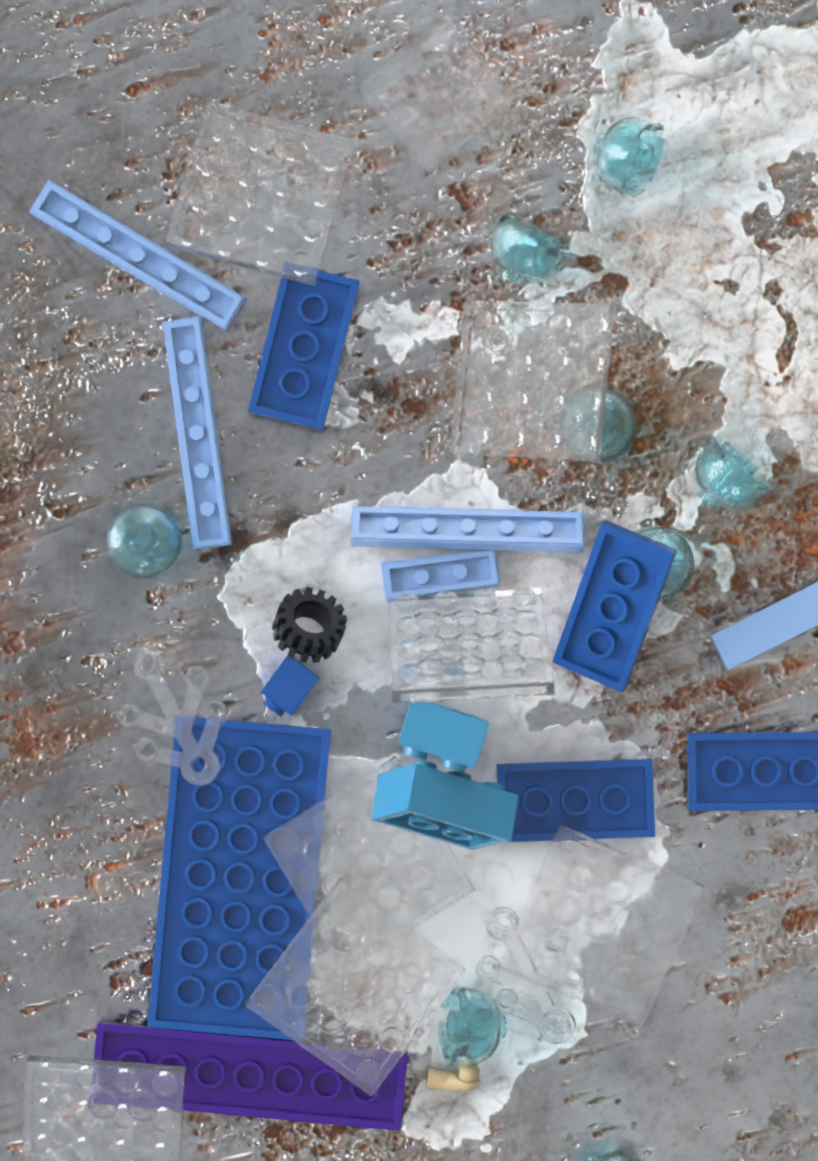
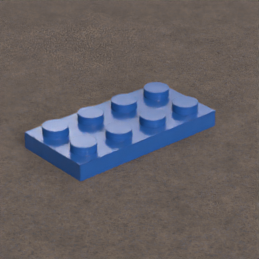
[248,262,360,431]
[552,520,678,693]
[686,732,818,811]
[496,758,655,842]

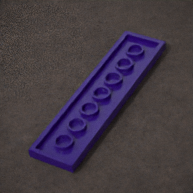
[89,1021,408,1131]

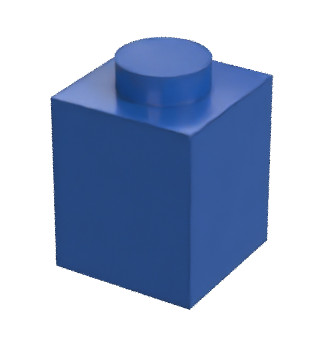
[260,656,320,717]

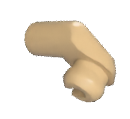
[426,1062,481,1091]

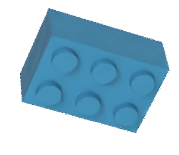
[398,696,490,773]
[371,760,519,850]

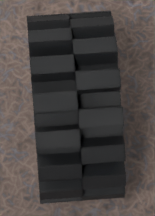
[272,587,347,663]

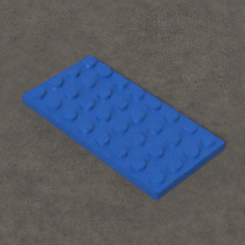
[147,716,331,1041]

